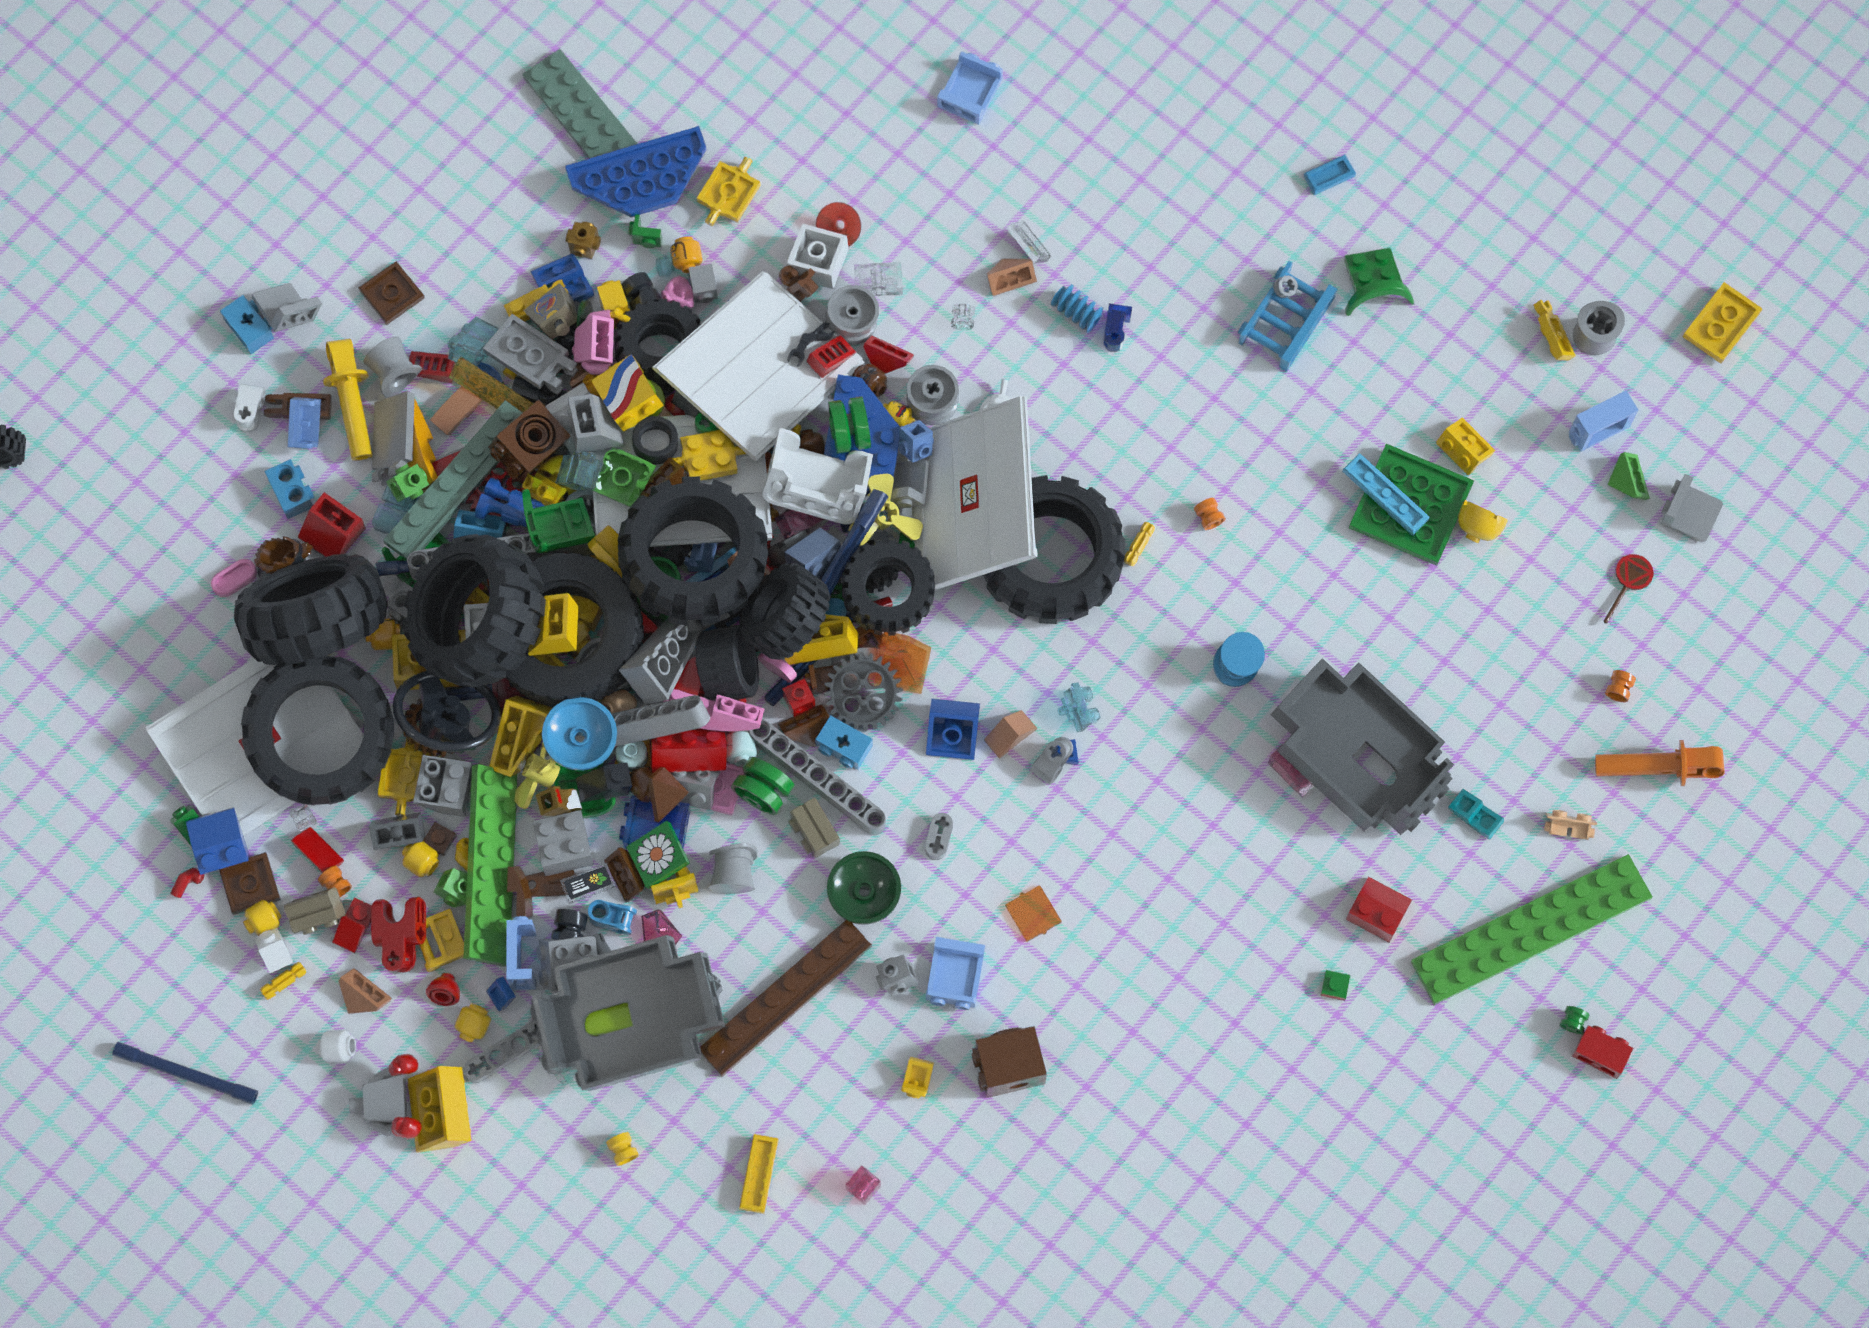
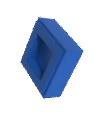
[486,976,516,1011]

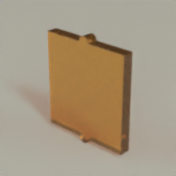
[1005,885,1062,942]

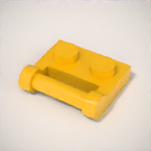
[419,909,464,972]

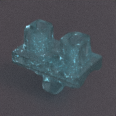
[1057,682,1100,732]

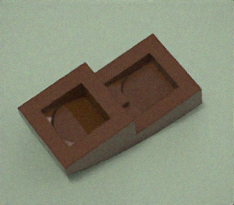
[507,866,533,917]

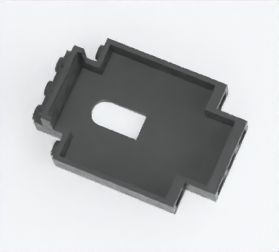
[1270,658,1454,835]
[530,935,725,1091]

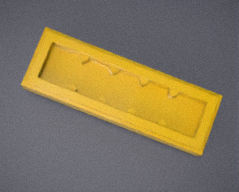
[739,1134,779,1214]

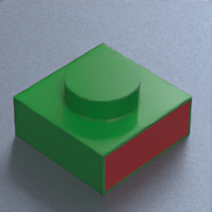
[1321,970,1350,1001]

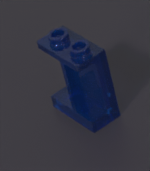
[619,795,691,850]

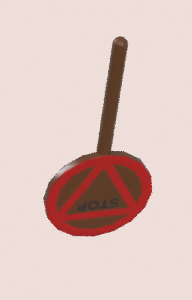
[1603,554,1654,624]

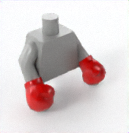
[349,1054,422,1139]

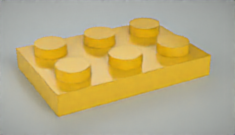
[1682,282,1763,364]

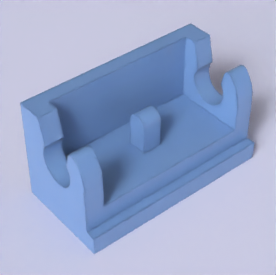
[288,397,321,449]
[684,543,718,572]

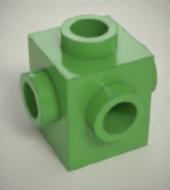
[386,464,429,502]
[433,868,467,908]

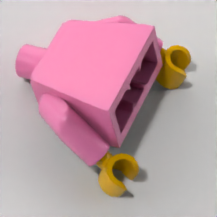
[572,305,630,375]

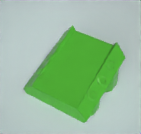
[590,447,656,507]

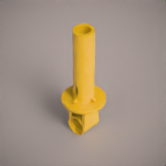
[323,338,373,461]

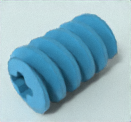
[1051,284,1103,333]

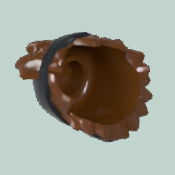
[254,536,313,579]

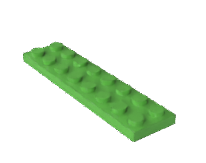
[463,764,518,967]

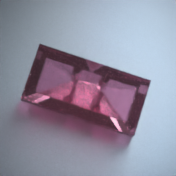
[641,910,682,945]

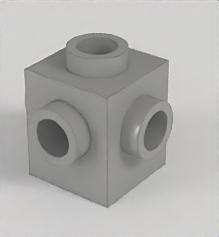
[876,954,918,996]

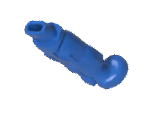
[475,478,545,528]

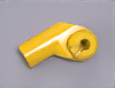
[455,838,469,871]

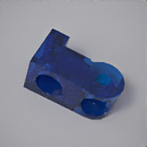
[1103,303,1132,352]

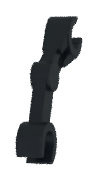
[787,322,835,367]

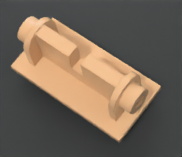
[1544,810,1597,840]

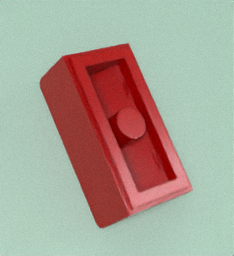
[291,827,344,873]

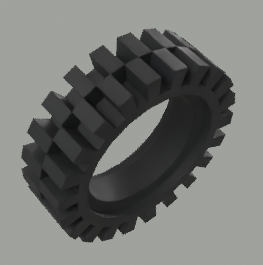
[0,424,26,469]

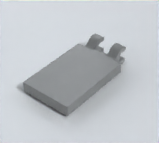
[483,314,578,395]
[372,391,415,486]

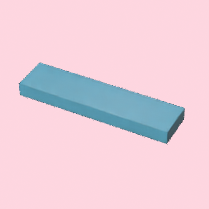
[1342,453,1430,536]

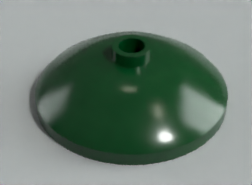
[827,851,901,925]

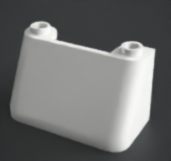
[763,428,873,524]

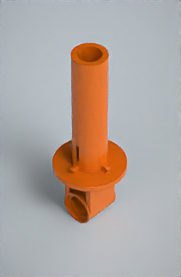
[1595,740,1725,786]

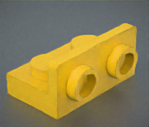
[1436,417,1496,475]

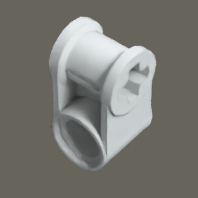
[234,384,265,432]

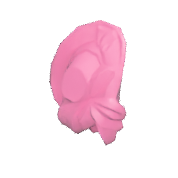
[661,276,694,308]

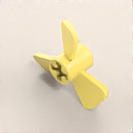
[849,474,923,546]
[514,744,560,809]

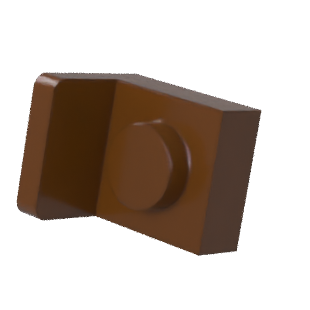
[856,626,885,649]
[805,665,837,695]

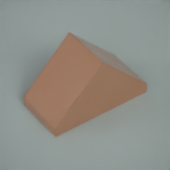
[984,710,1037,759]

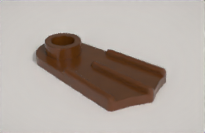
[526,870,577,897]

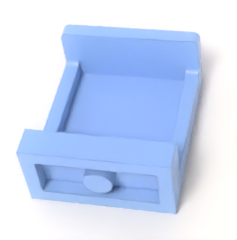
[937,52,1003,125]
[506,916,536,990]
[926,937,985,1010]

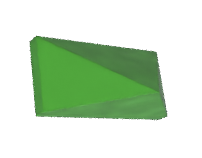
[1607,452,1650,500]

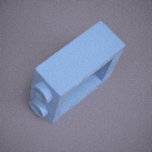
[1569,390,1638,452]

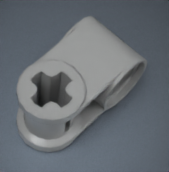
[1030,737,1073,785]

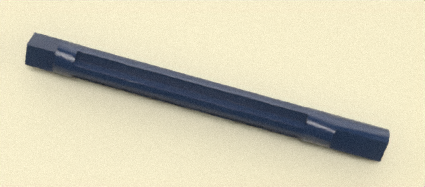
[821,489,888,595]

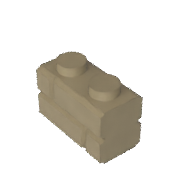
[788,798,840,858]
[284,887,345,935]

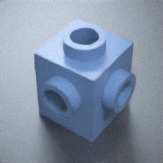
[898,420,934,463]

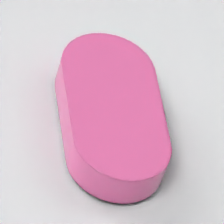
[211,559,257,597]
[758,653,797,683]

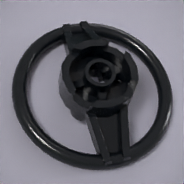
[392,671,501,754]

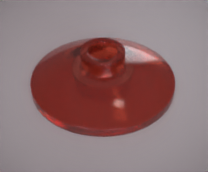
[816,202,861,247]

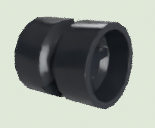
[621,272,662,309]
[551,909,588,940]

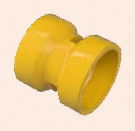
[606,1132,639,1166]

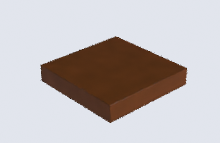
[358,261,425,325]
[219,852,281,915]

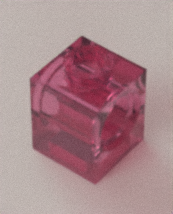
[845,1165,881,1205]

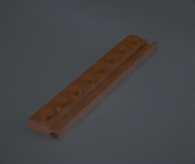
[700,920,872,1077]

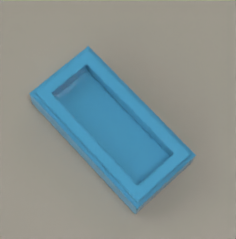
[1303,155,1356,196]

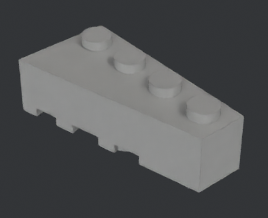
[619,617,703,704]

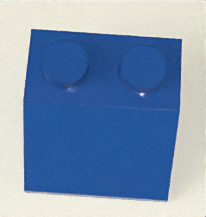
[926,698,980,760]
[186,807,249,875]

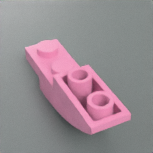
[663,689,764,731]

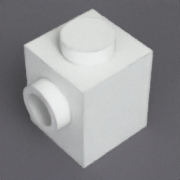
[254,928,293,973]

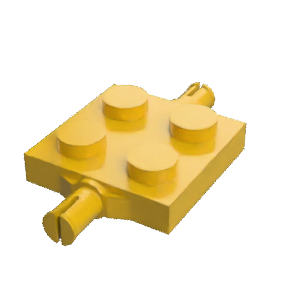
[697,156,761,226]
[667,430,746,481]
[378,737,432,816]

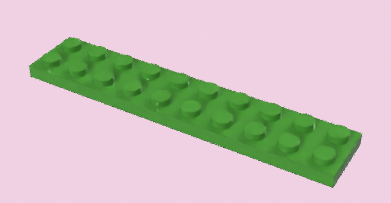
[1411,854,1653,1005]

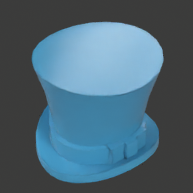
[1213,632,1265,687]

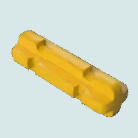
[1124,522,1155,566]
[260,962,306,1000]

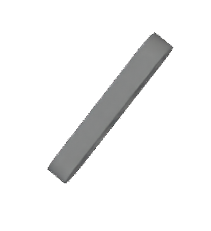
[463,1020,539,1083]

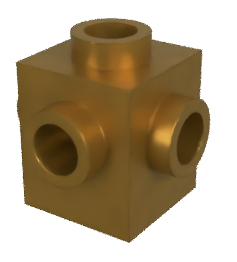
[565,222,601,259]

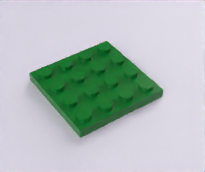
[1349,443,1474,566]

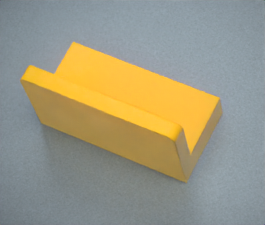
[587,525,622,578]

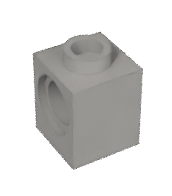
[689,264,718,303]

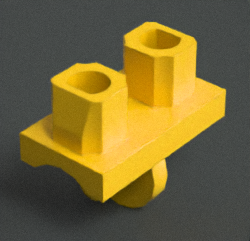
[522,473,567,506]
[651,866,699,909]

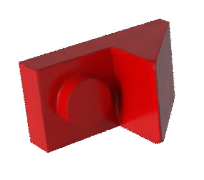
[332,897,372,954]

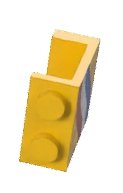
[591,354,664,432]

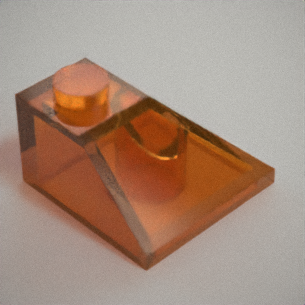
[874,632,931,694]

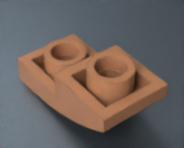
[430,384,483,436]

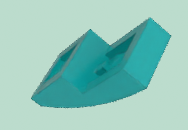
[1448,789,1504,840]

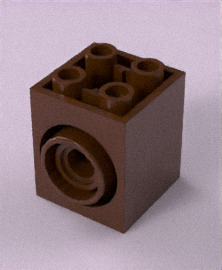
[488,400,571,483]
[971,1026,1047,1098]

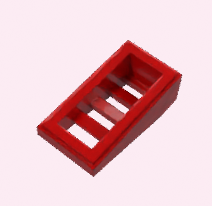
[806,335,856,378]
[409,351,458,383]

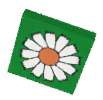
[626,821,690,889]

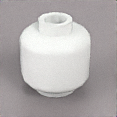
[317,1030,356,1063]

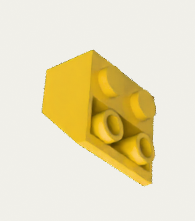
[528,593,578,656]

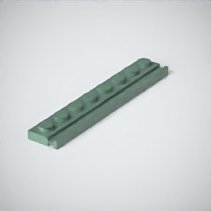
[383,400,522,559]

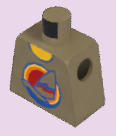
[524,283,577,339]

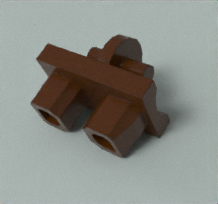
[779,266,819,302]

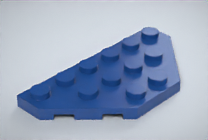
[565,126,707,217]
[824,374,900,496]

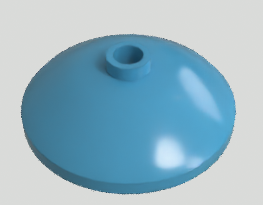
[542,697,617,770]

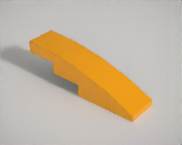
[407,397,438,493]

